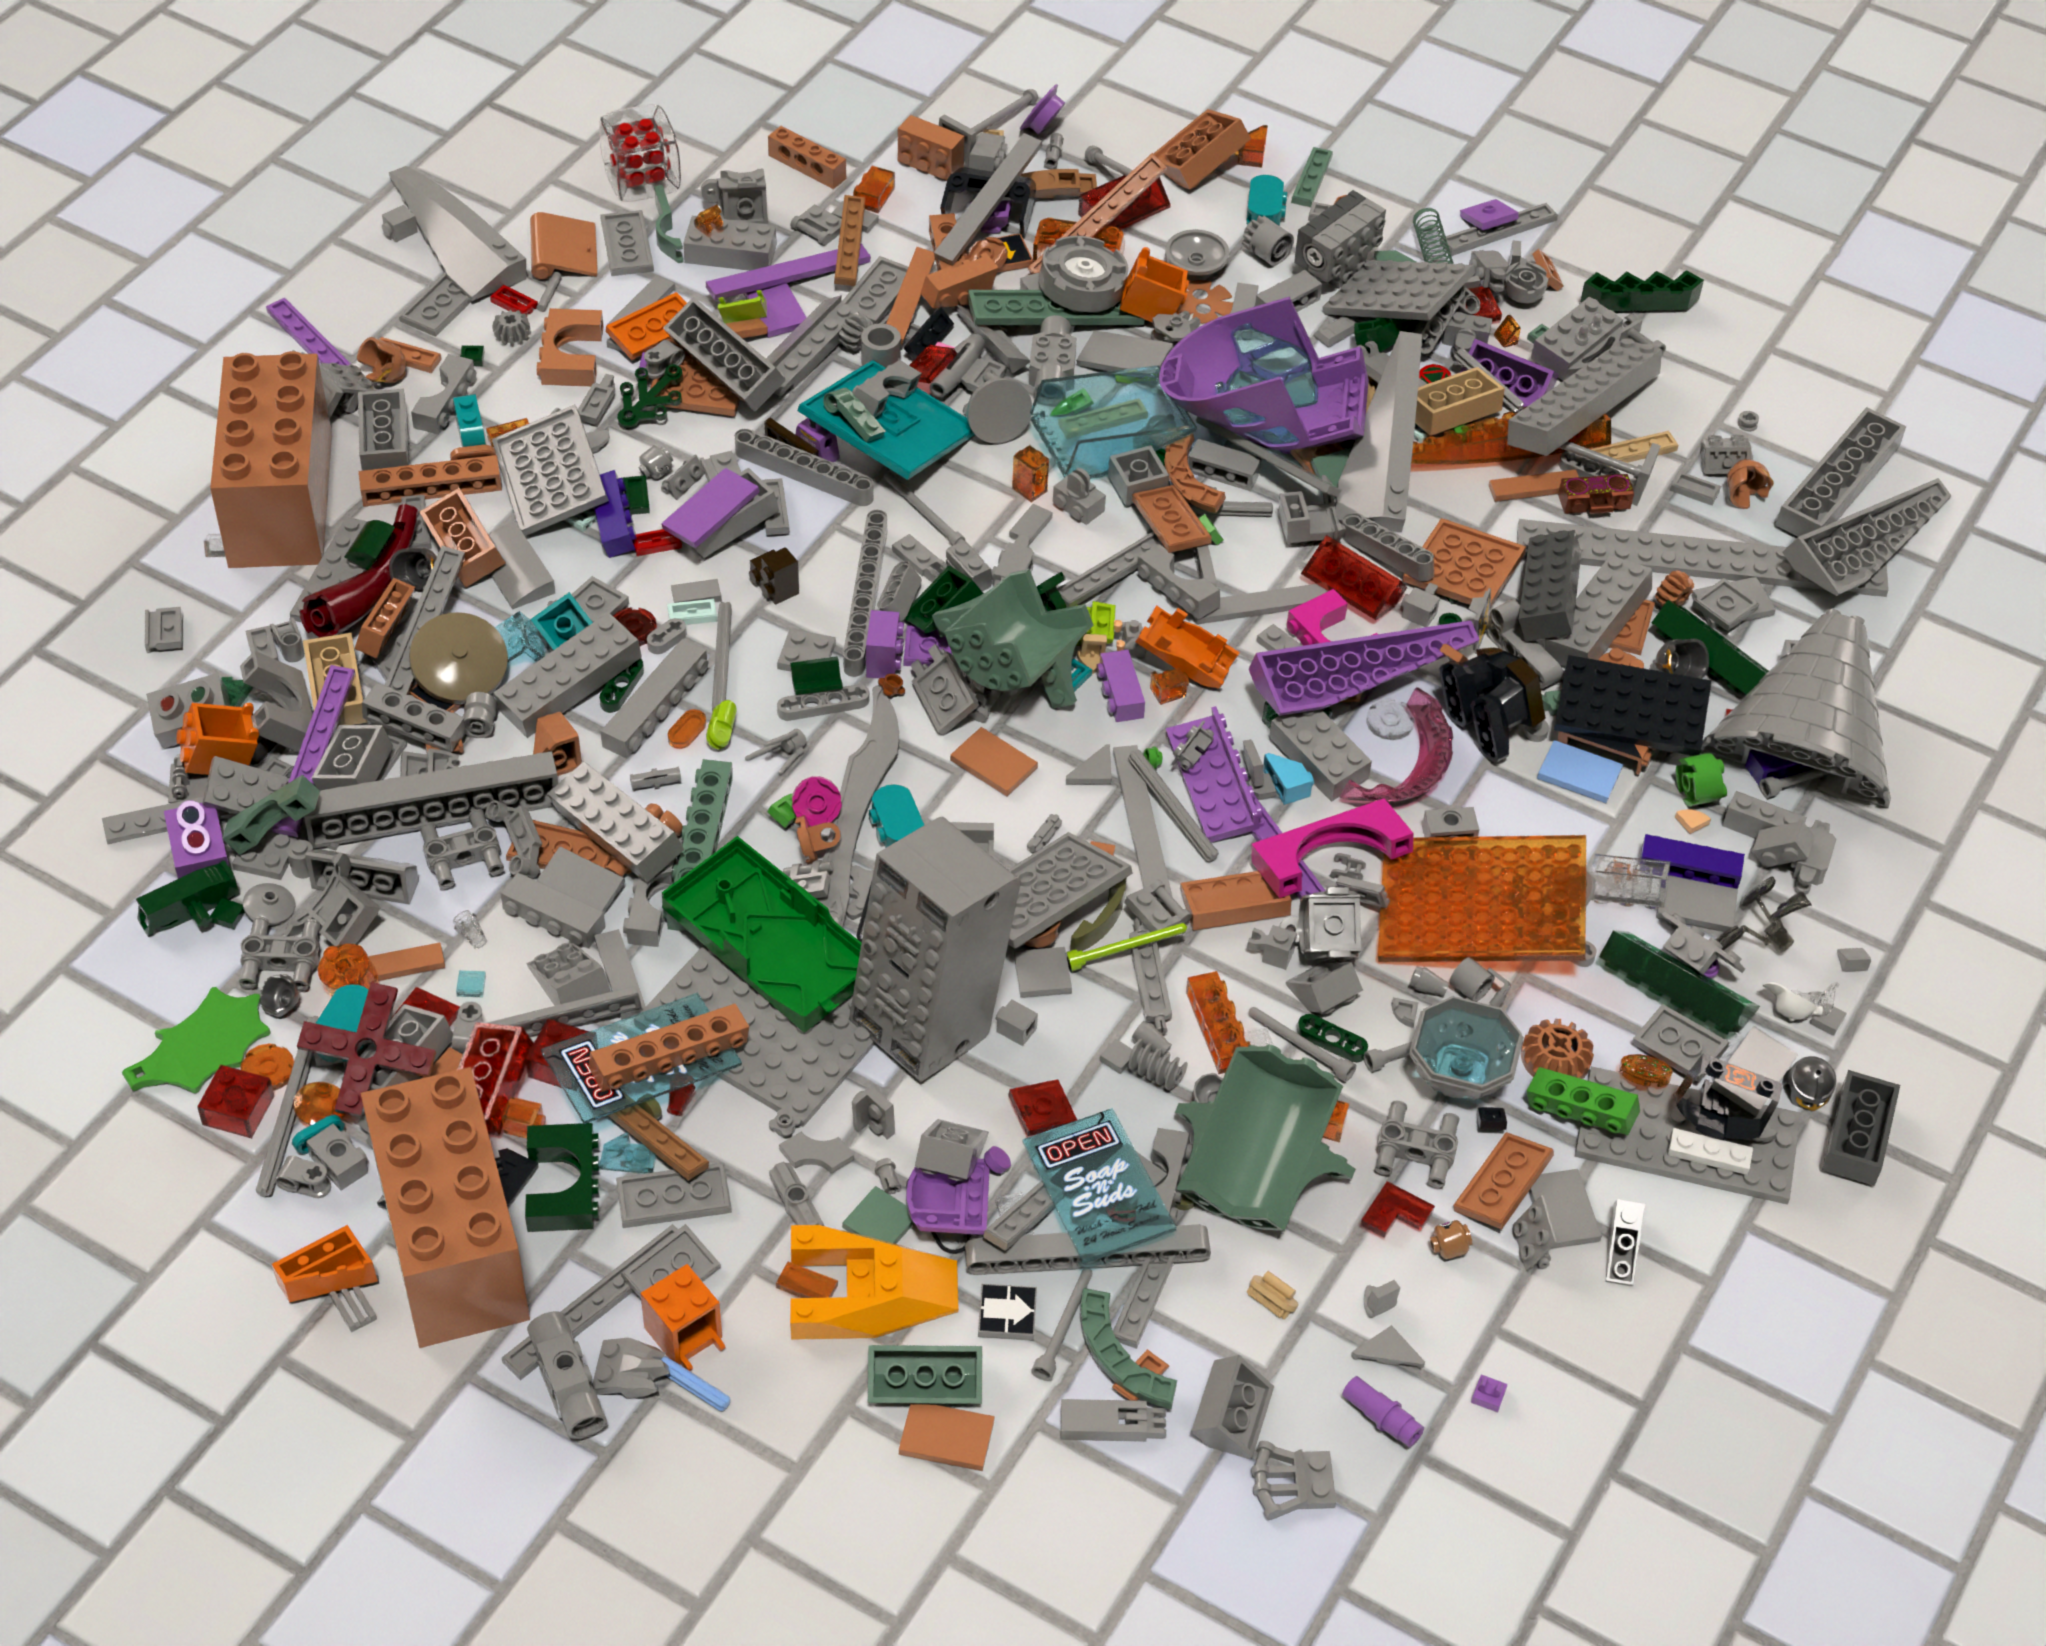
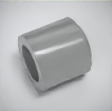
[861,323,901,368]

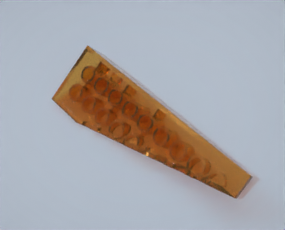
[1411,407,1611,464]

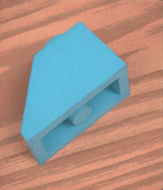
[1263,753,1314,805]

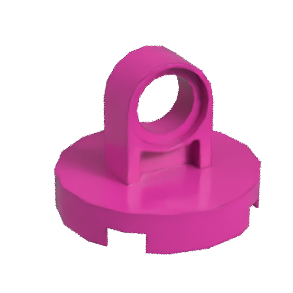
[792,776,842,826]

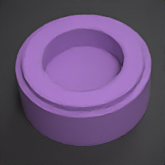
[984,1146,1011,1174]

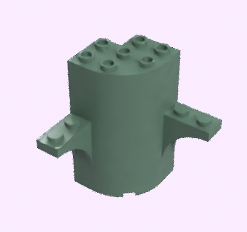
[932,569,1094,708]
[1175,1044,1356,1231]

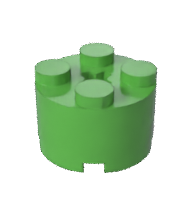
[1675,753,1727,807]

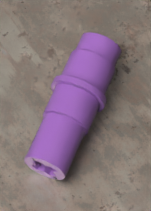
[1342,1376,1424,1447]

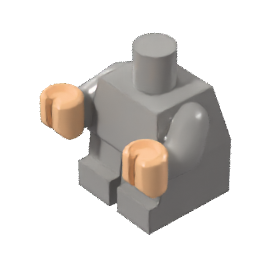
[1114,620,1146,658]

